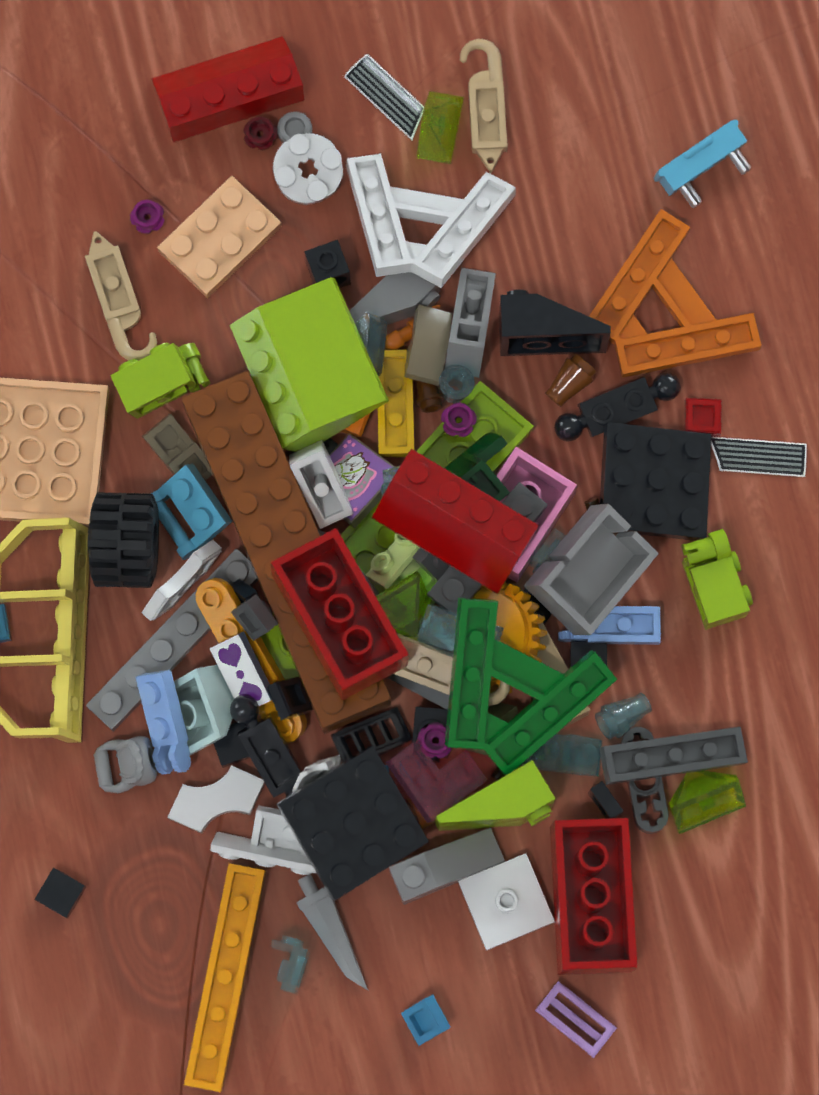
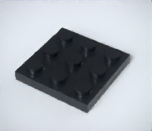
[600,422,711,541]
[276,746,429,901]

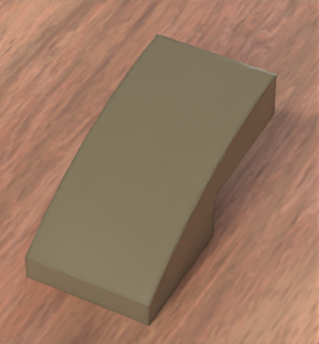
[404,304,452,386]
[142,414,213,480]

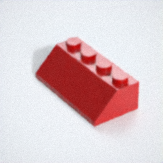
[151,36,305,143]
[372,449,539,595]

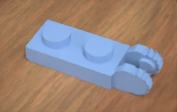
[558,606,661,645]
[135,670,192,775]

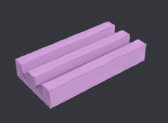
[535,981,617,1058]

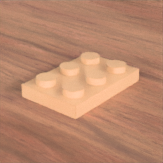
[157,176,282,298]

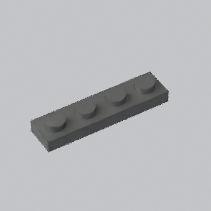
[427,482,548,618]
[599,727,748,785]

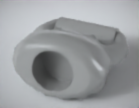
[93,736,157,794]

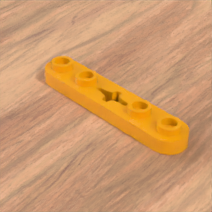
[196,578,307,743]

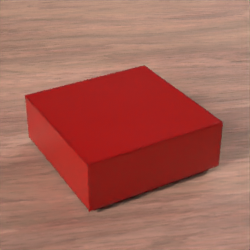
[684,398,722,437]

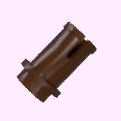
[415,380,444,413]

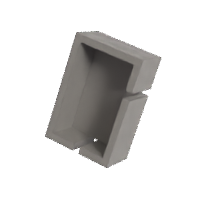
[524,504,659,635]

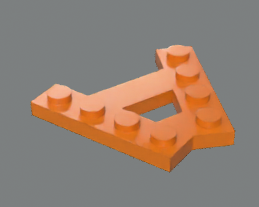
[589,209,762,378]

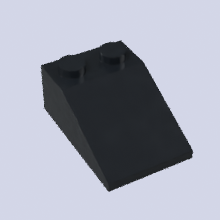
[499,289,611,356]

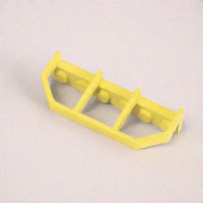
[0,518,89,743]

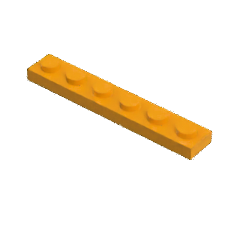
[184,863,266,1093]

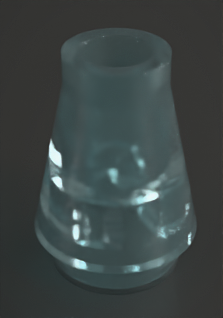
[439,365,475,403]
[595,693,652,739]

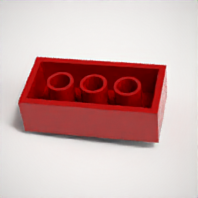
[271,528,409,701]
[550,818,638,975]

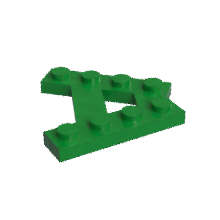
[445,598,618,776]

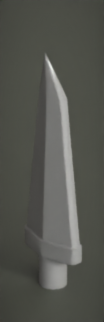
[296,874,368,990]

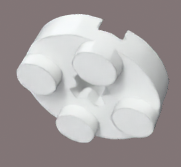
[273,133,343,205]

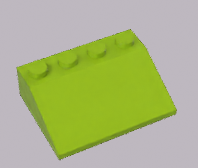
[230,277,389,452]

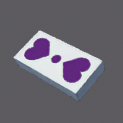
[209,632,272,706]

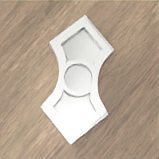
[141,540,222,621]
[168,766,265,834]

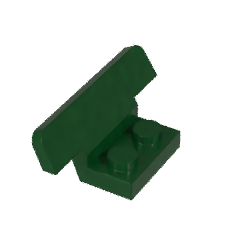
[445,433,510,501]

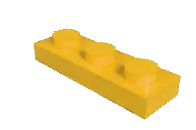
[376,350,414,457]

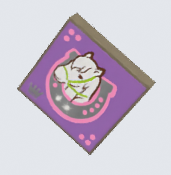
[329,433,398,528]

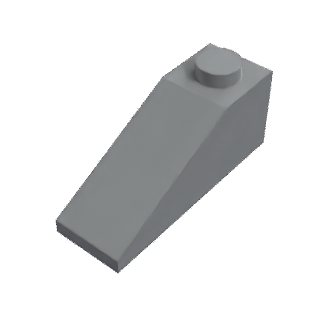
[444,268,496,377]
[349,272,440,334]
[389,828,505,905]

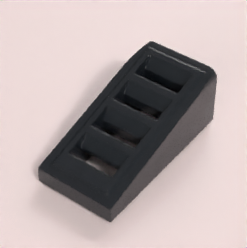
[331,707,412,763]

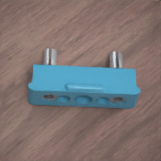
[654,120,751,208]

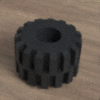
[88,492,159,588]

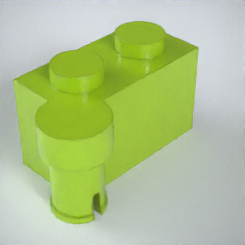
[110,343,210,419]
[681,529,753,630]

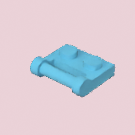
[151,463,233,560]

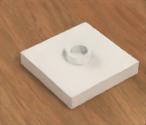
[458,853,555,951]

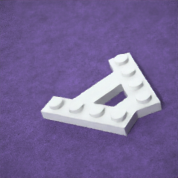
[346,154,516,288]

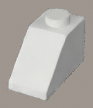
[289,440,353,529]

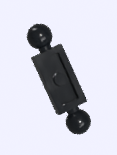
[554,373,681,442]
[230,695,302,798]

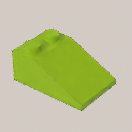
[435,760,555,831]

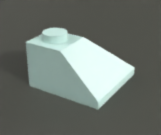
[174,665,234,756]

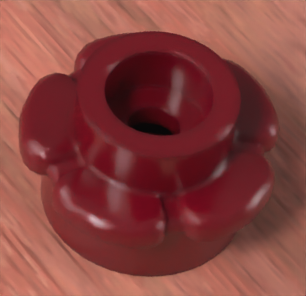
[243,116,278,150]

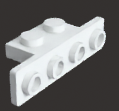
[210,805,317,875]

